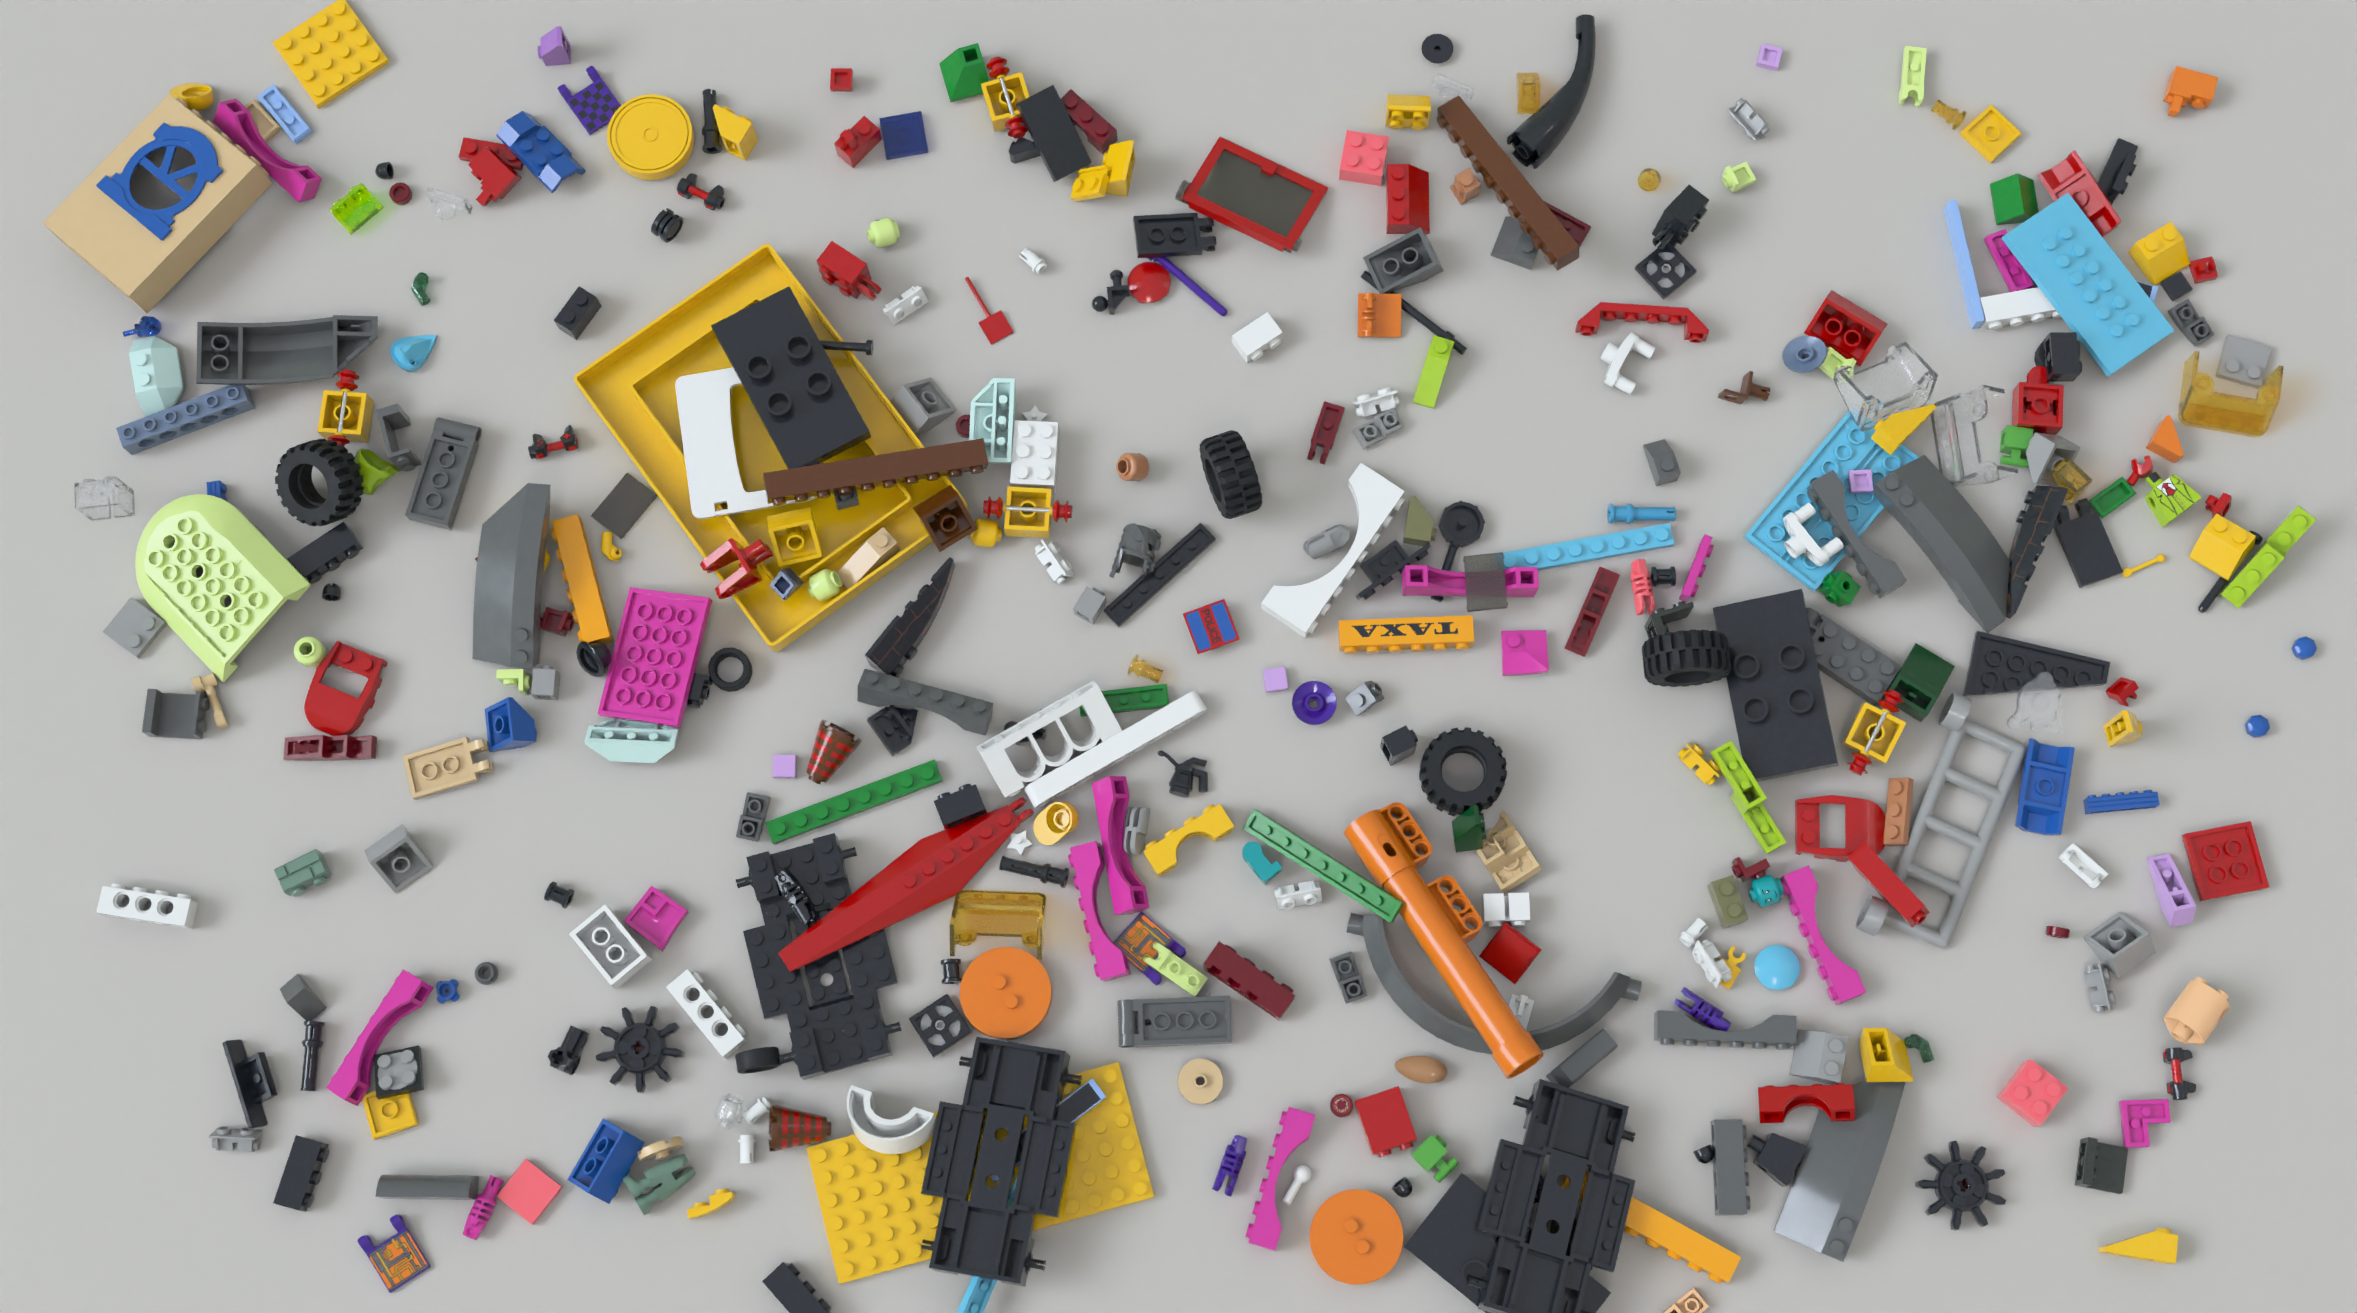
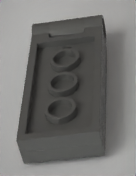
[405,417,482,530]
[1807,608,1902,706]
[1117,996,1232,1048]

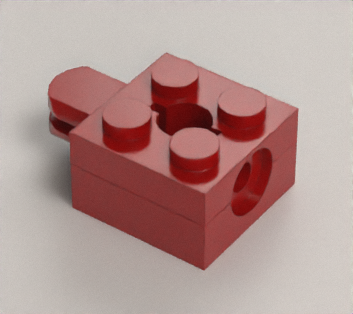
[816,241,882,301]
[2011,366,2064,435]

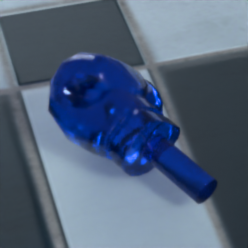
[123,316,162,337]

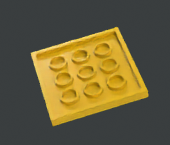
[272,0,390,108]

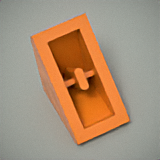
[2146,415,2184,463]

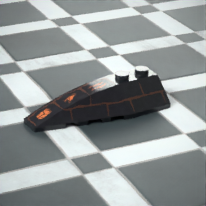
[2006,485,2068,619]
[865,557,955,677]

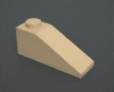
[837,527,900,590]

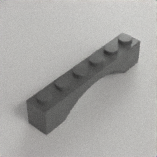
[1807,470,1907,599]
[857,669,993,736]
[1654,1010,1797,1050]

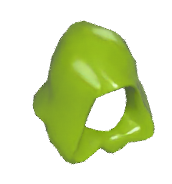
[354,448,399,495]

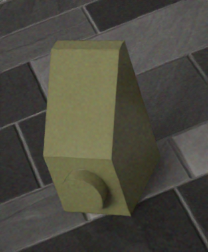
[1403,495,1437,546]

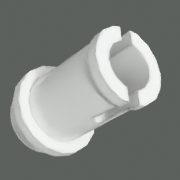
[1019,247,1047,274]
[1679,918,1708,947]
[742,1096,772,1125]
[738,1135,756,1164]

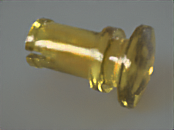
[1931,100,1967,130]
[1128,654,1164,684]

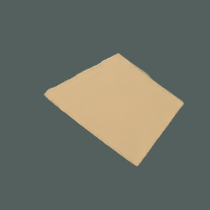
[1476,812,1542,894]

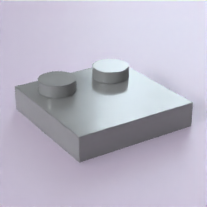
[2215,334,2271,389]
[103,597,167,658]

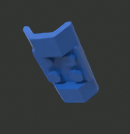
[497,111,586,193]
[2015,738,2075,835]

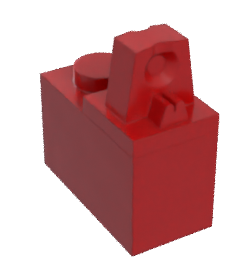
[834,116,882,168]
[468,146,522,206]

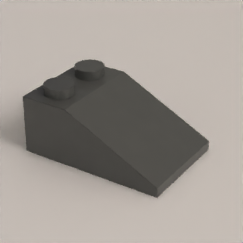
[1363,227,1444,294]

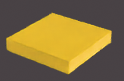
[1960,105,2022,163]
[362,1091,419,1140]

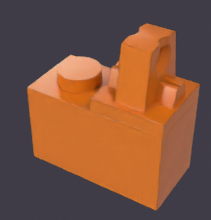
[2163,66,2218,117]

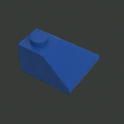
[485,697,537,752]

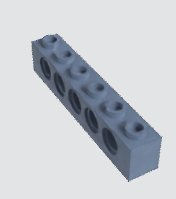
[116,385,255,455]

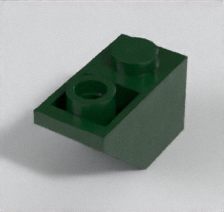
[1452,805,1486,853]

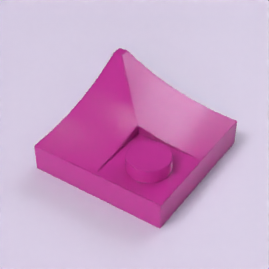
[1501,630,1549,676]
[623,885,689,952]

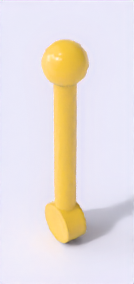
[2122,554,2166,578]

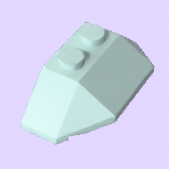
[129,336,184,417]
[969,378,1016,464]
[584,718,678,763]

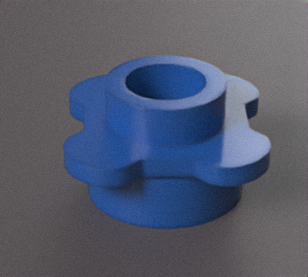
[436,979,460,1004]

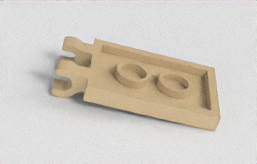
[403,737,494,800]

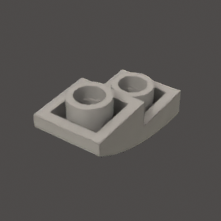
[1353,408,1404,449]

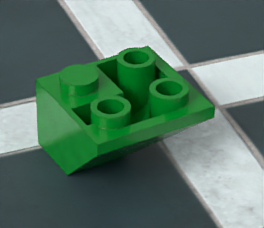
[939,43,989,102]

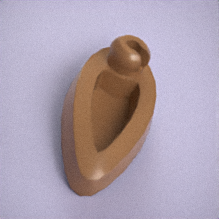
[1395,1056,1447,1083]

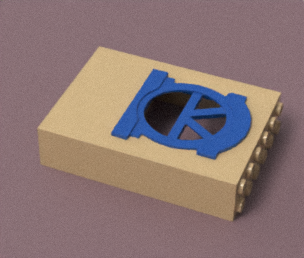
[43,94,273,314]

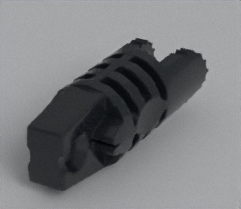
[775,869,818,924]

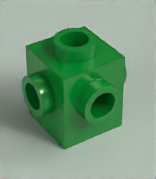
[1819,570,1861,607]

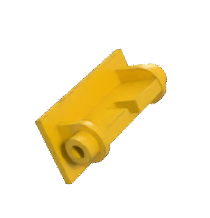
[1678,742,1722,786]

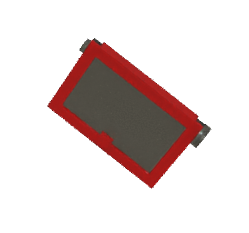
[1175,137,1328,253]

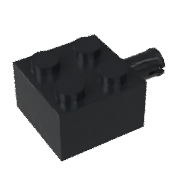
[1652,185,1709,249]

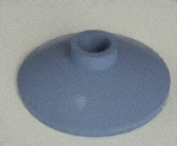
[1783,336,1827,373]

